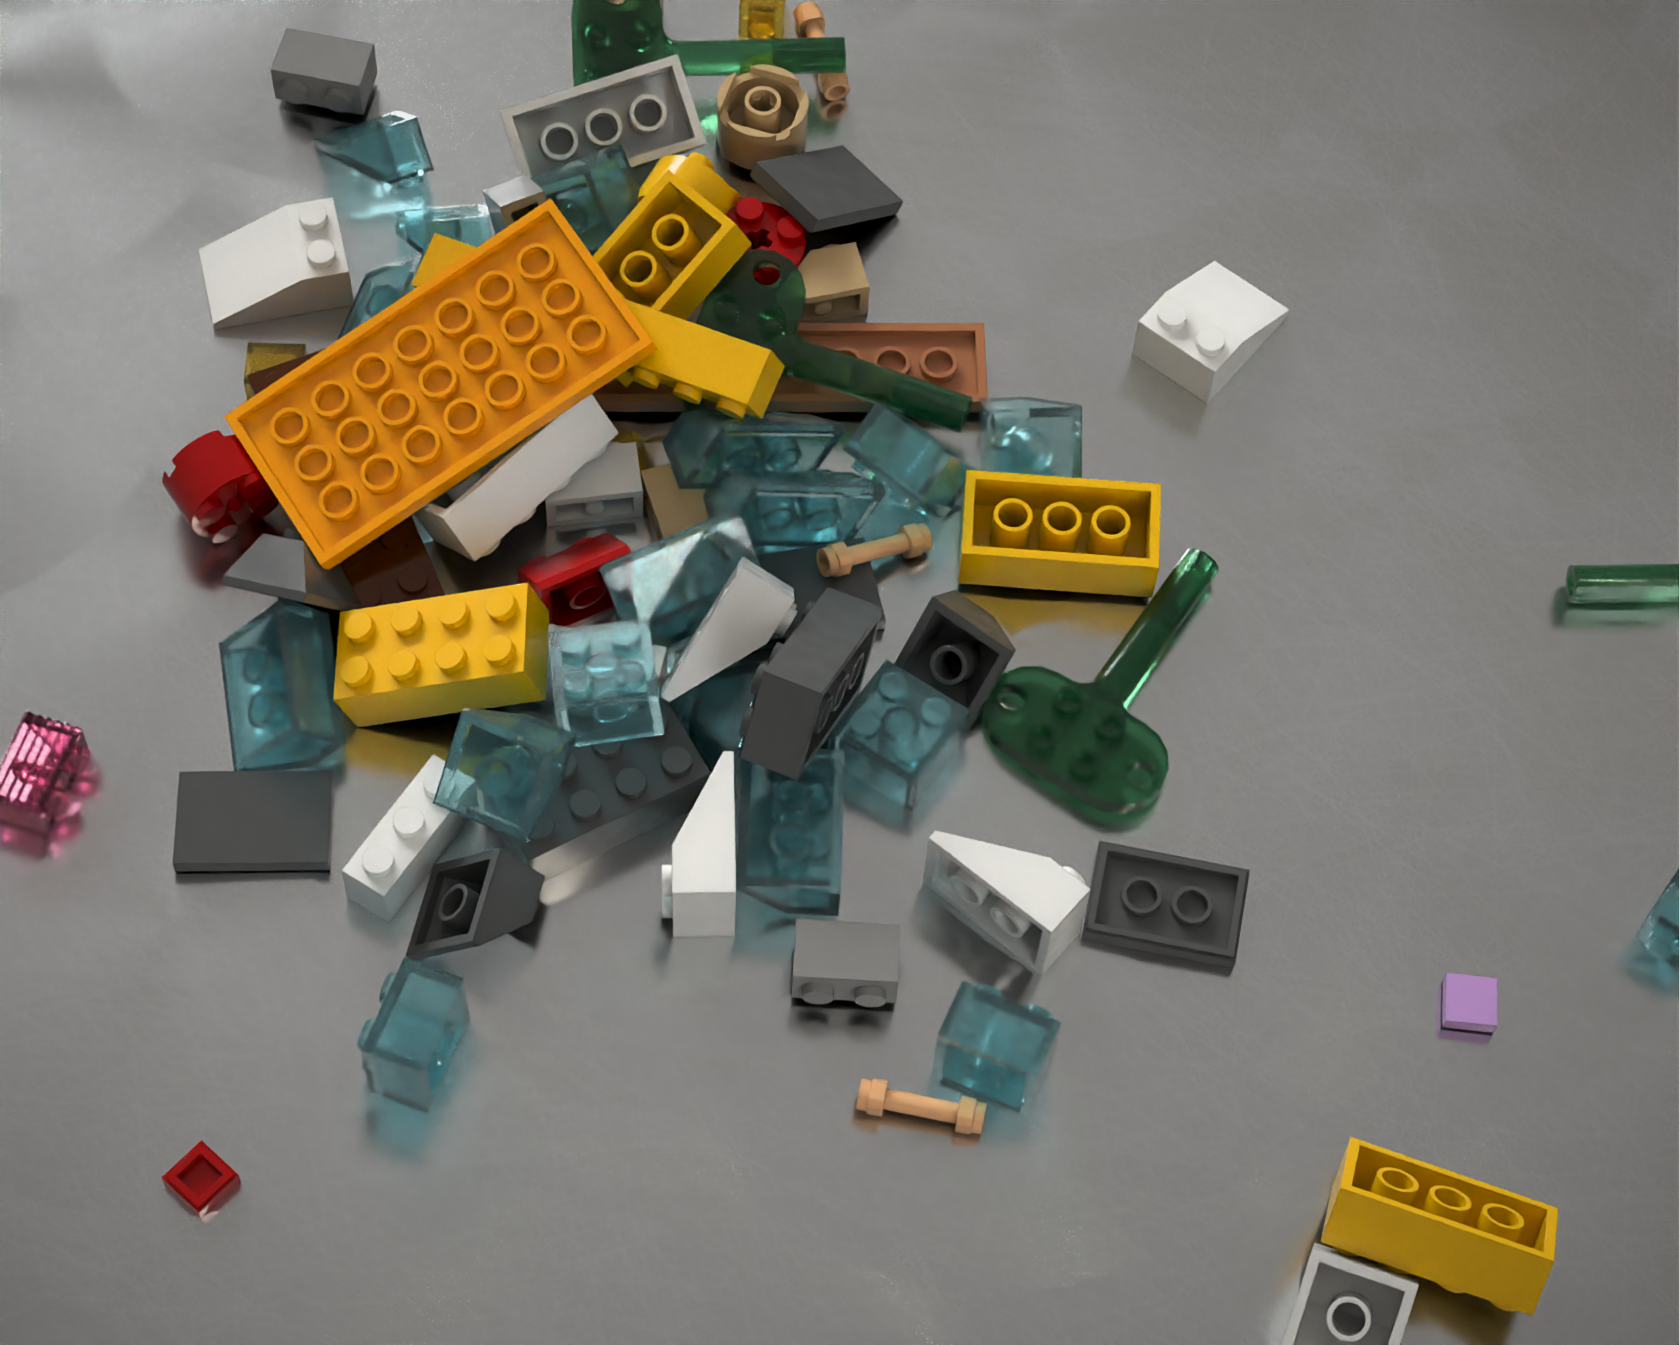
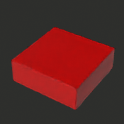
[161,1140,241,1219]

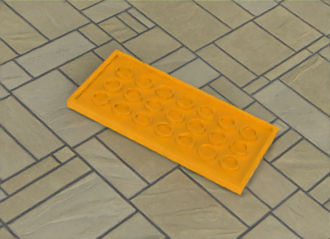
[224,198,657,570]

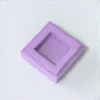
[1442,972,1498,1033]

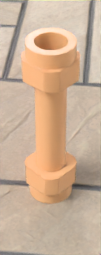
[793,2,850,101]
[816,523,933,577]
[856,1078,987,1135]

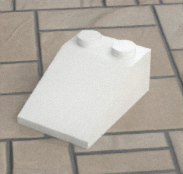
[199,197,354,330]
[1132,261,1290,404]
[660,557,797,702]
[662,751,736,937]
[923,830,1091,975]
[1281,1243,1419,1345]

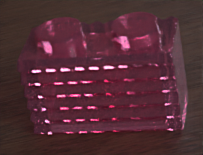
[0,711,91,834]

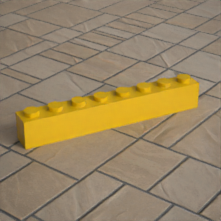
[411,233,785,420]

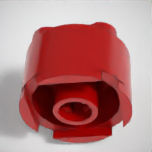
[717,197,806,310]
[162,430,279,543]

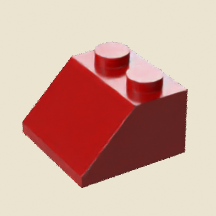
[517,532,633,628]

